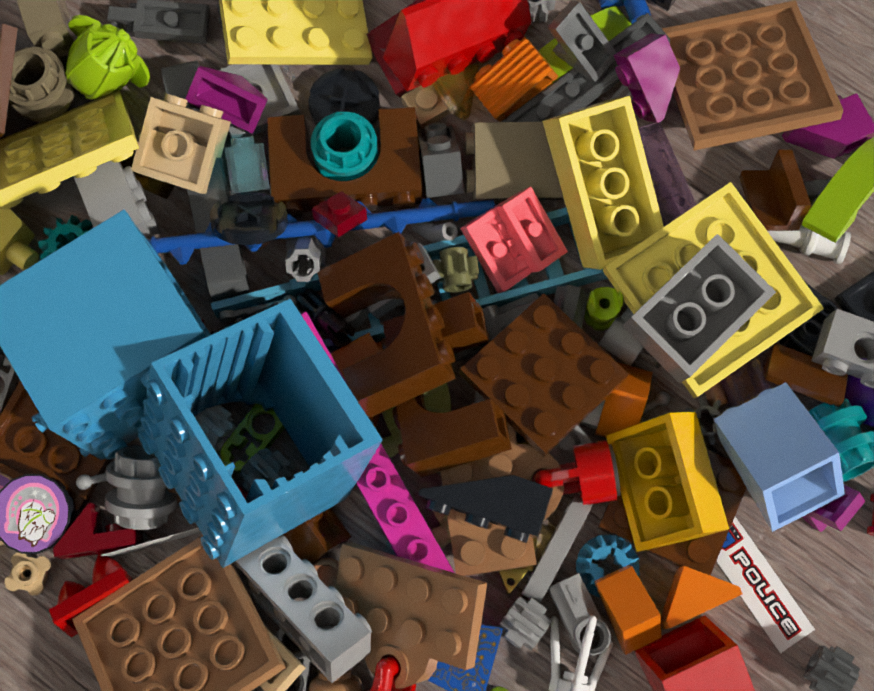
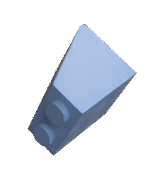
[714,382,845,532]

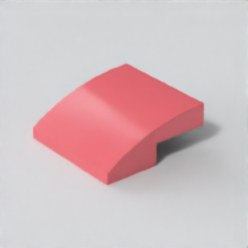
[460,187,568,293]

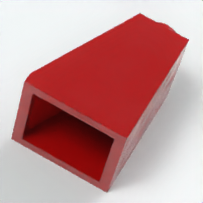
[634,615,755,691]

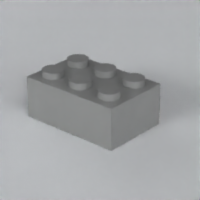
[622,234,776,383]

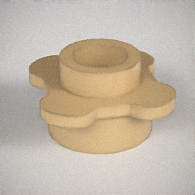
[5,552,51,596]

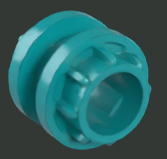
[311,112,378,181]
[808,398,874,482]

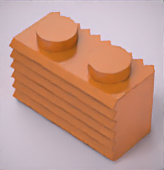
[469,37,559,122]

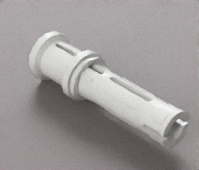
[767,225,851,265]

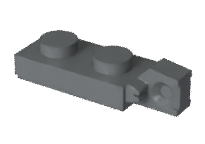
[107,0,211,44]

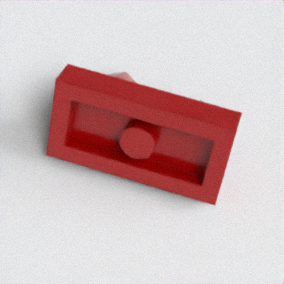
[49,554,133,638]

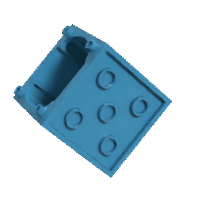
[0,209,211,460]
[138,299,383,568]

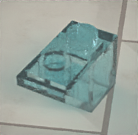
[224,136,270,194]

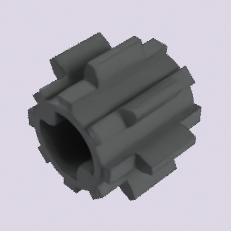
[803,645,860,691]

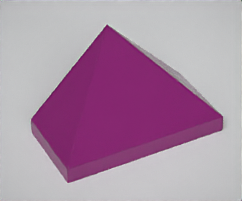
[185,66,268,134]

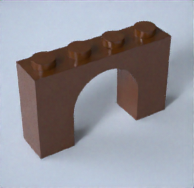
[267,107,422,217]
[317,232,456,418]
[381,292,512,477]

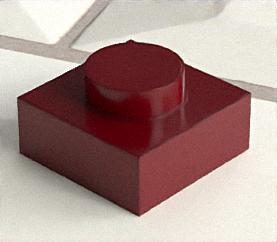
[312,191,367,237]

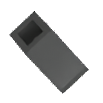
[417,123,464,198]

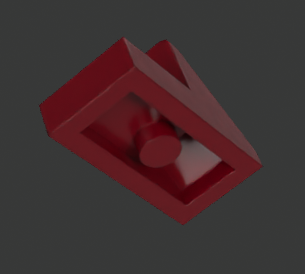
[53,503,144,560]

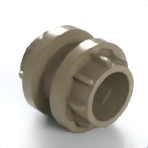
[9,46,75,122]

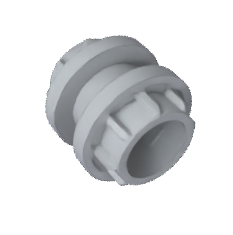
[105,445,177,530]

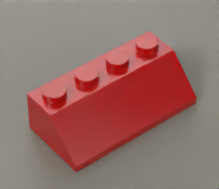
[383,0,532,91]

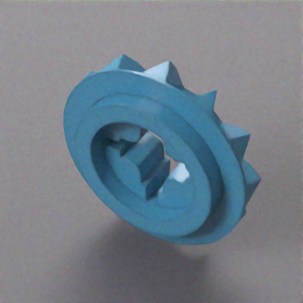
[576,535,640,598]

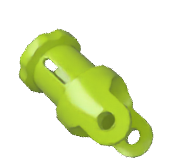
[584,287,624,331]

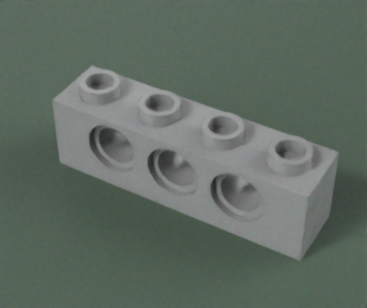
[811,309,874,389]
[233,535,372,683]

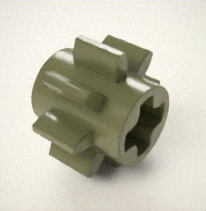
[433,247,479,292]

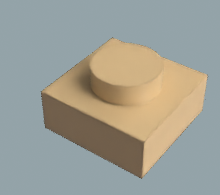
[402,82,451,129]

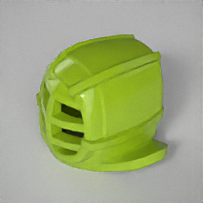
[65,15,150,100]

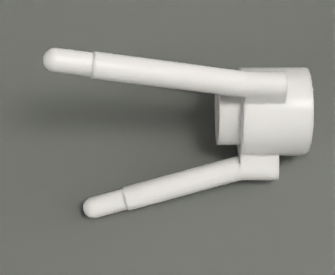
[548,615,613,691]

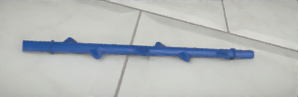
[147,198,495,265]

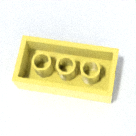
[542,96,664,270]

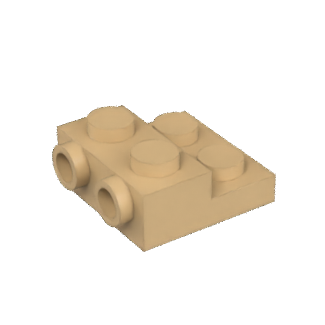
[131,93,231,194]

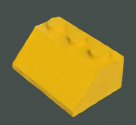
[606,412,729,552]

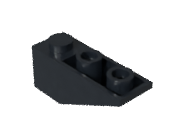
[418,475,553,543]

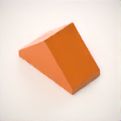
[595,362,653,438]
[594,564,662,655]
[661,566,743,630]

